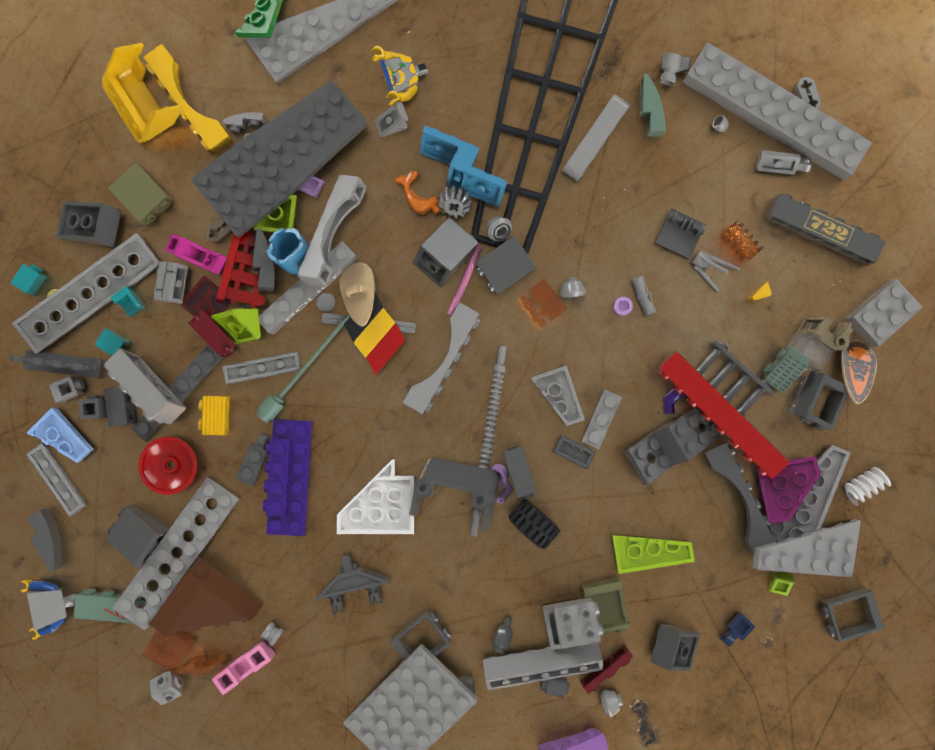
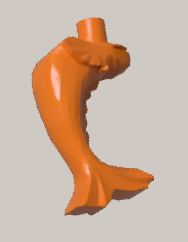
[394,171,441,216]

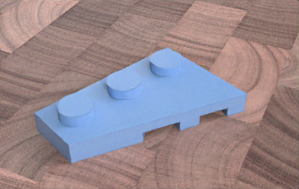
[27,407,94,463]

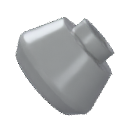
[487,216,512,242]
[560,277,586,298]
[600,690,623,717]

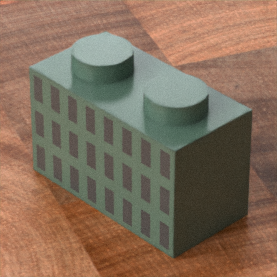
[764,345,809,393]

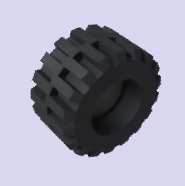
[508,499,561,550]

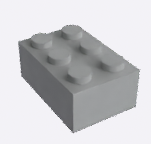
[845,278,923,347]

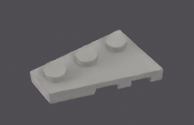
[531,365,585,426]

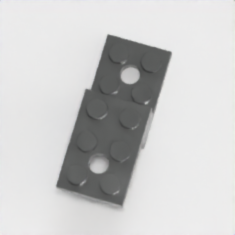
[624,406,723,485]

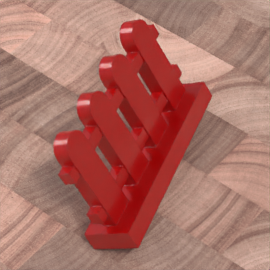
[216,231,274,309]

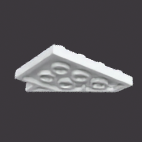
[337,459,414,534]

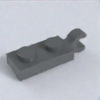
[235,433,270,486]

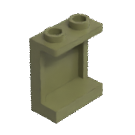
[108,162,173,225]
[581,578,631,636]

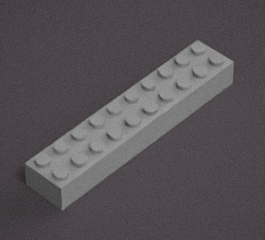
[683,42,872,180]

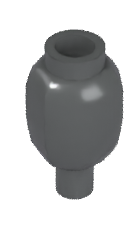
[492,617,513,654]

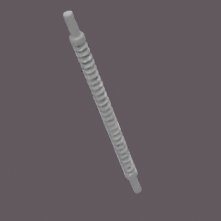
[470,346,507,536]

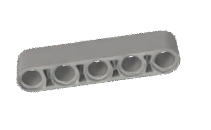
[562,94,630,181]

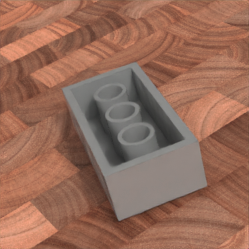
[104,348,186,425]

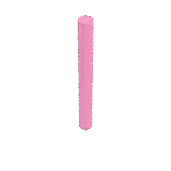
[447,244,483,316]

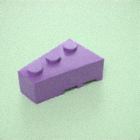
[537,728,608,750]

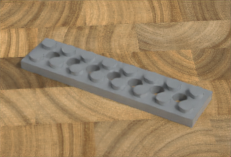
[12,233,160,354]
[113,477,240,631]

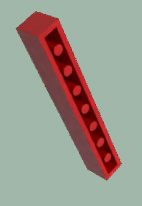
[659,350,790,479]

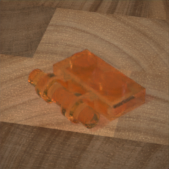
[519,279,567,328]

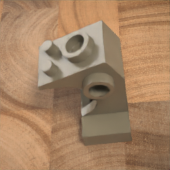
[796,316,853,351]

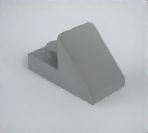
[374,102,409,138]

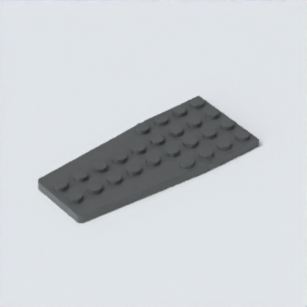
[191,81,367,238]

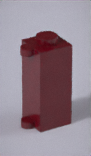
[188,308,236,357]

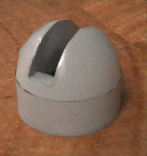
[712,115,729,132]

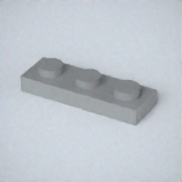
[581,389,622,449]

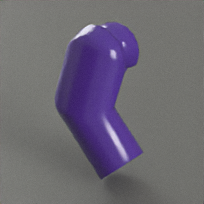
[664,388,684,414]

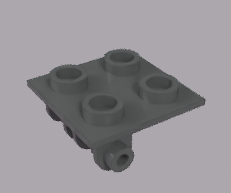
[655,208,706,259]

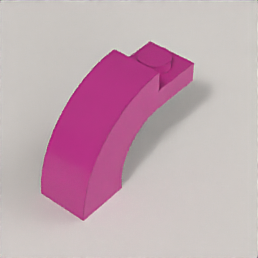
[164,233,227,275]

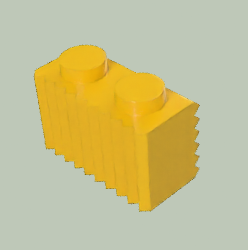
[198,396,230,435]

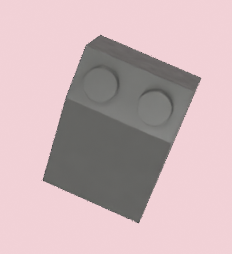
[56,201,121,247]

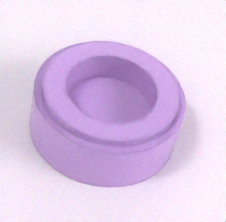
[613,297,633,316]

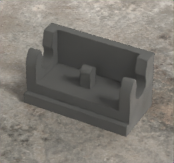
[104,387,137,427]

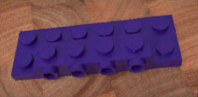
[262,419,313,536]

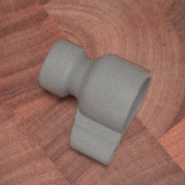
[660,53,692,85]

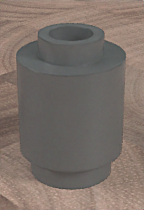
[540,677,570,698]

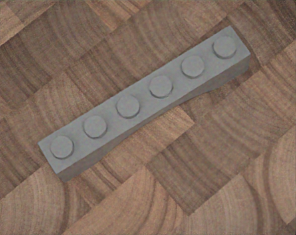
[297,175,367,288]
[403,302,481,414]

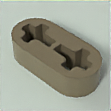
[205,217,233,243]

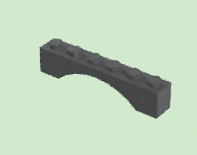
[703,443,779,558]

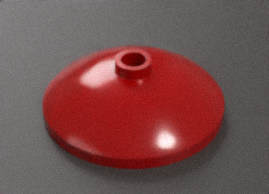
[138,436,197,495]

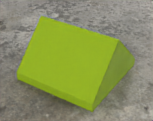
[254,195,297,235]
[211,309,261,344]

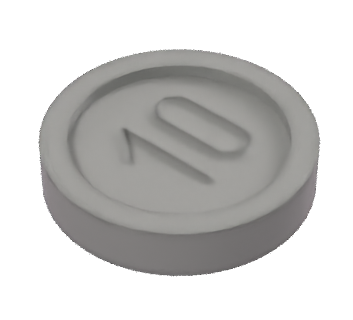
[316,293,336,312]

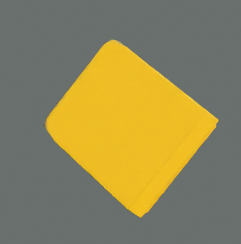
[747,281,772,302]

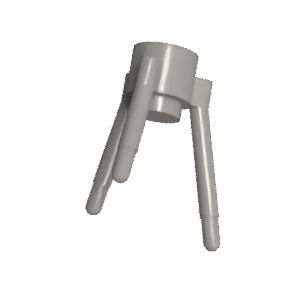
[692,250,740,292]

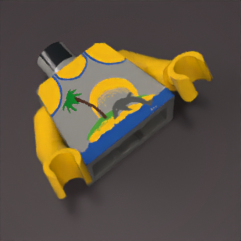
[371,46,428,106]

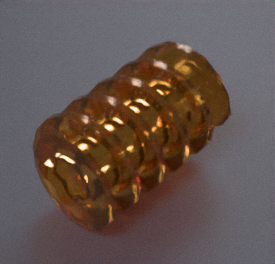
[720,220,764,261]

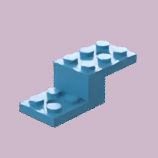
[420,126,507,208]

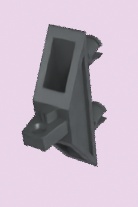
[315,554,392,615]

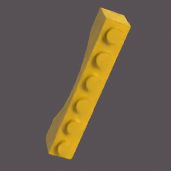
[144,44,233,154]

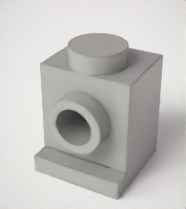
[49,376,84,403]

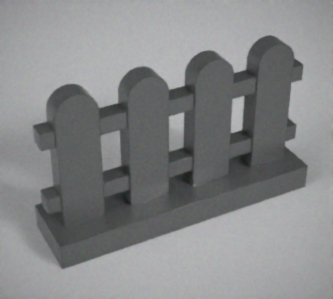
[10,350,104,378]

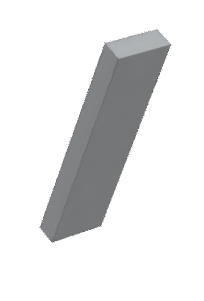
[222,351,302,385]
[26,443,88,517]

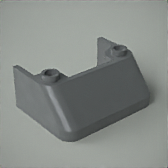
[409,458,500,532]

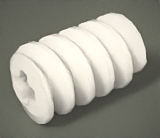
[844,467,891,506]

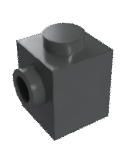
[79,395,107,420]

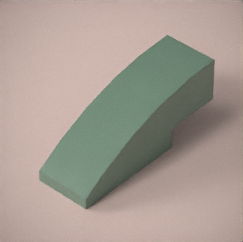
[640,74,666,137]

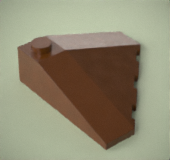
[149,557,262,636]

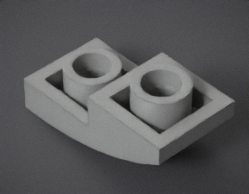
[223,112,267,133]

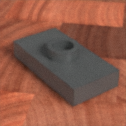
[553,435,596,469]

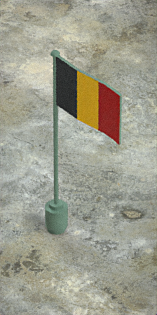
[256,286,405,423]

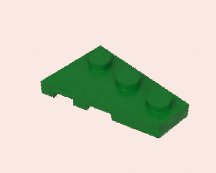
[235,0,283,38]

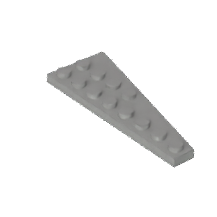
[245,0,398,84]

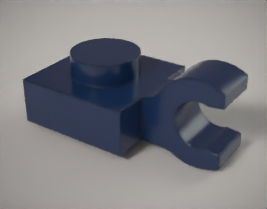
[720,612,755,647]

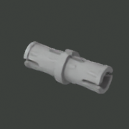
[631,276,657,316]

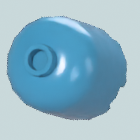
[266,228,310,275]

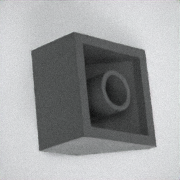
[651,624,700,671]

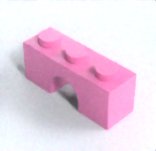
[212,640,276,695]

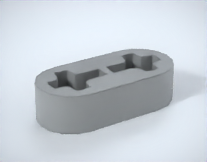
[795,77,821,109]

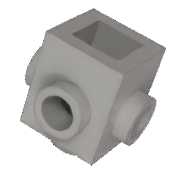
[150,670,183,705]

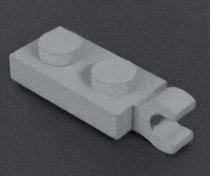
[756,150,812,175]

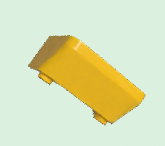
[102,43,183,143]

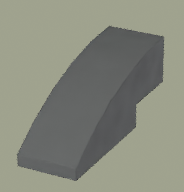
[252,228,275,292]
[27,508,62,572]

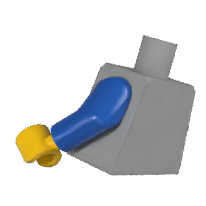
[21,579,76,640]

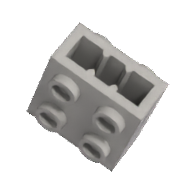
[552,597,603,649]

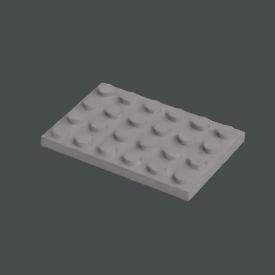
[343,644,478,750]

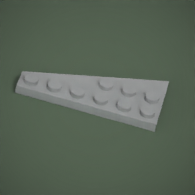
[767,445,851,542]
[752,519,861,577]

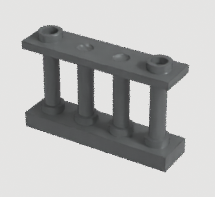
[696,340,774,417]

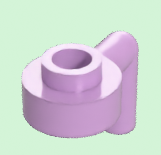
[491,464,513,504]

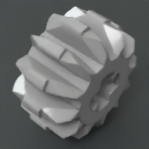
[439,185,472,219]

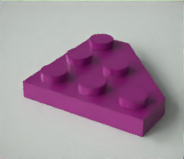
[756,456,820,524]

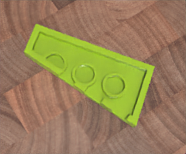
[612,535,695,574]

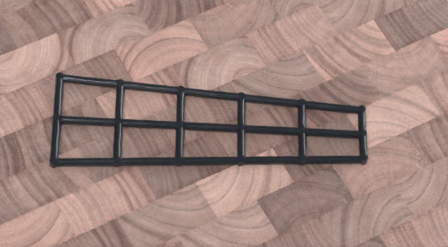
[471,0,618,255]

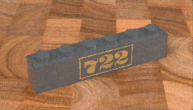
[765,194,886,265]

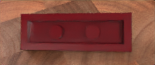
[580,645,633,694]

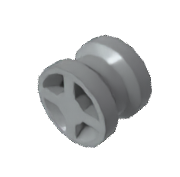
[260,621,284,646]

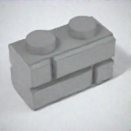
[153,261,188,304]

